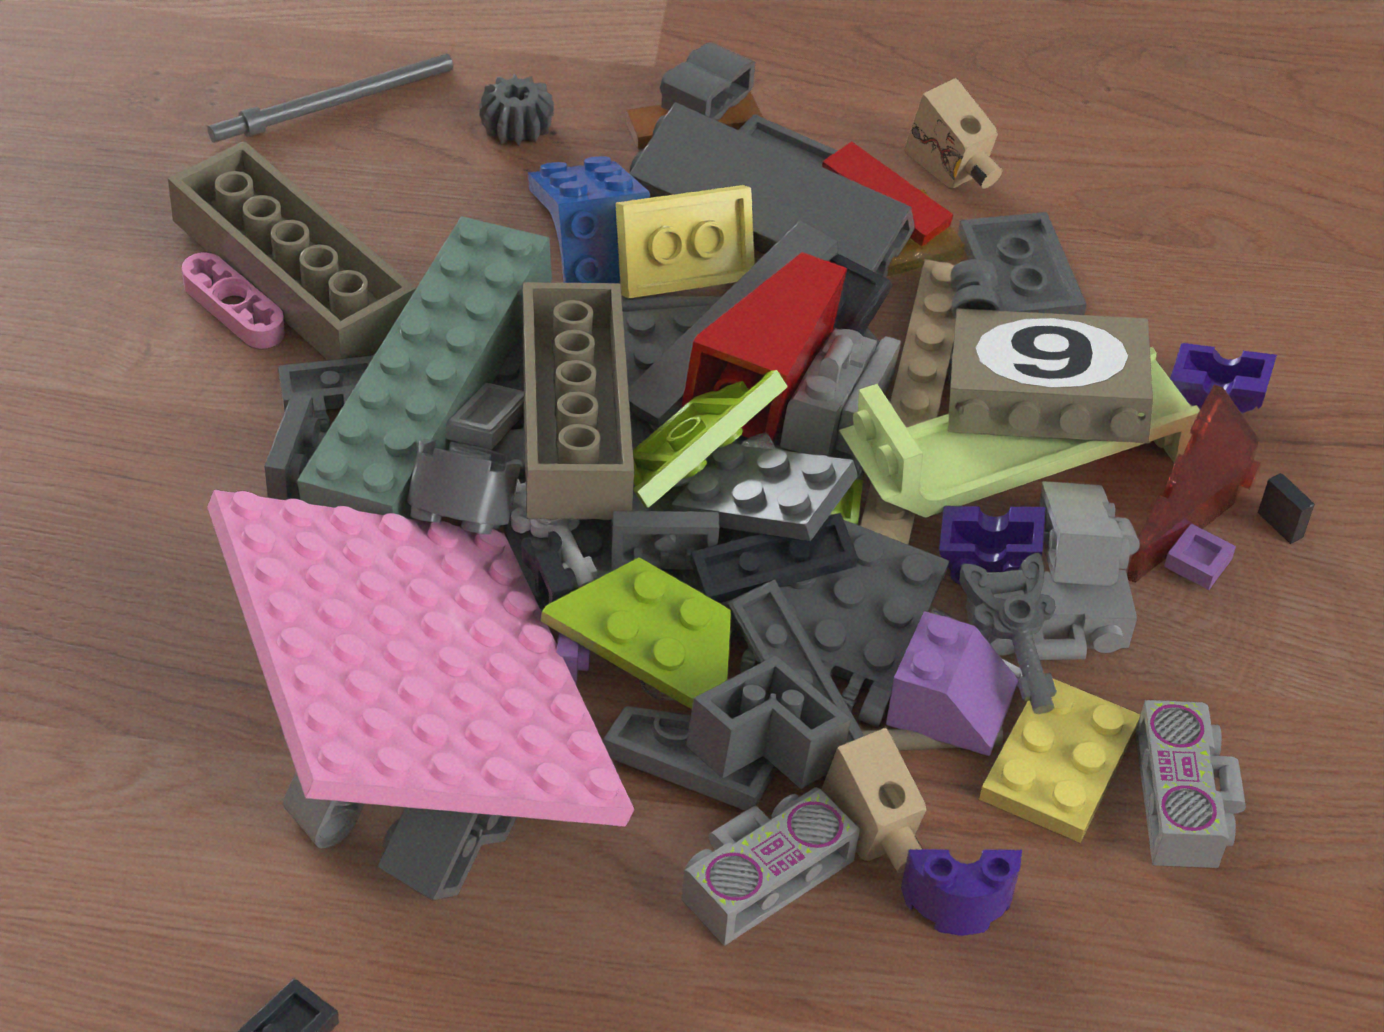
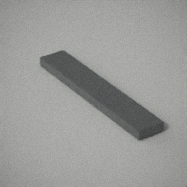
[628,221,838,428]

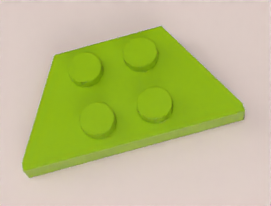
[633,370,788,508]
[540,557,731,709]

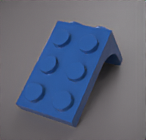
[528,156,650,283]

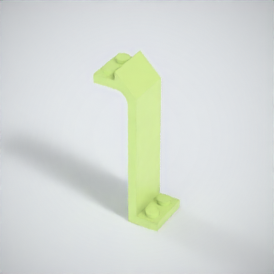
[839,347,1201,518]

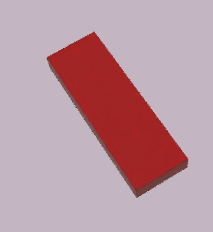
[821,141,954,247]

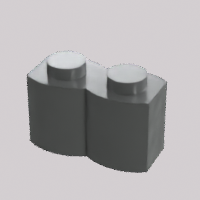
[660,42,755,121]

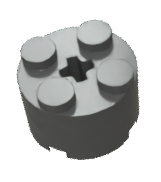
[407,439,522,534]

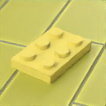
[616,185,755,299]
[979,679,1141,843]

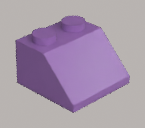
[886,611,1018,756]

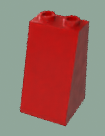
[681,252,847,447]

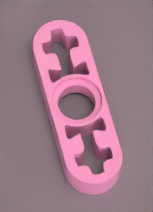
[182,253,285,349]

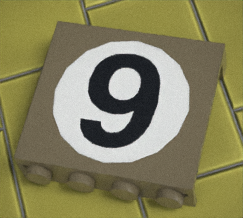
[948,309,1153,443]

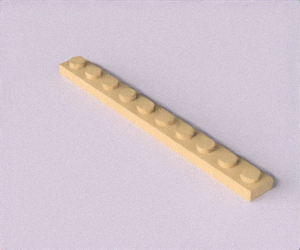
[861,259,956,545]

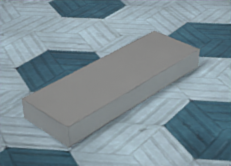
[835,336,901,455]

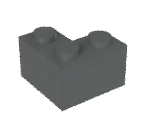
[686,656,851,789]
[377,807,517,900]

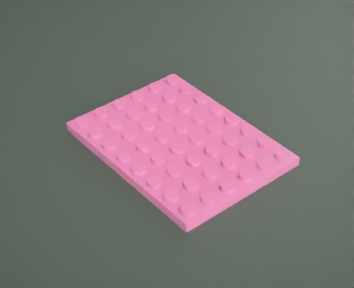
[207,490,635,827]

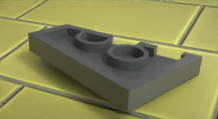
[603,706,778,811]

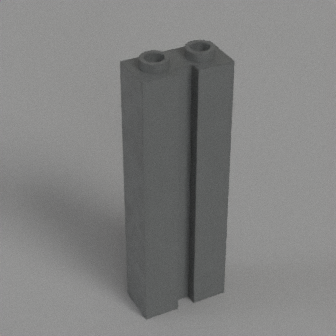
[629,102,915,277]

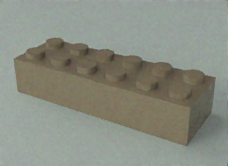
[168,141,416,360]
[522,282,634,520]

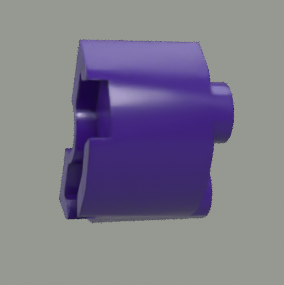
[1170,343,1277,422]
[939,506,1046,585]
[901,849,1022,936]

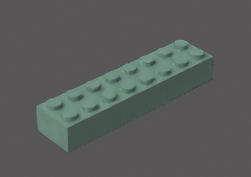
[297,216,552,520]

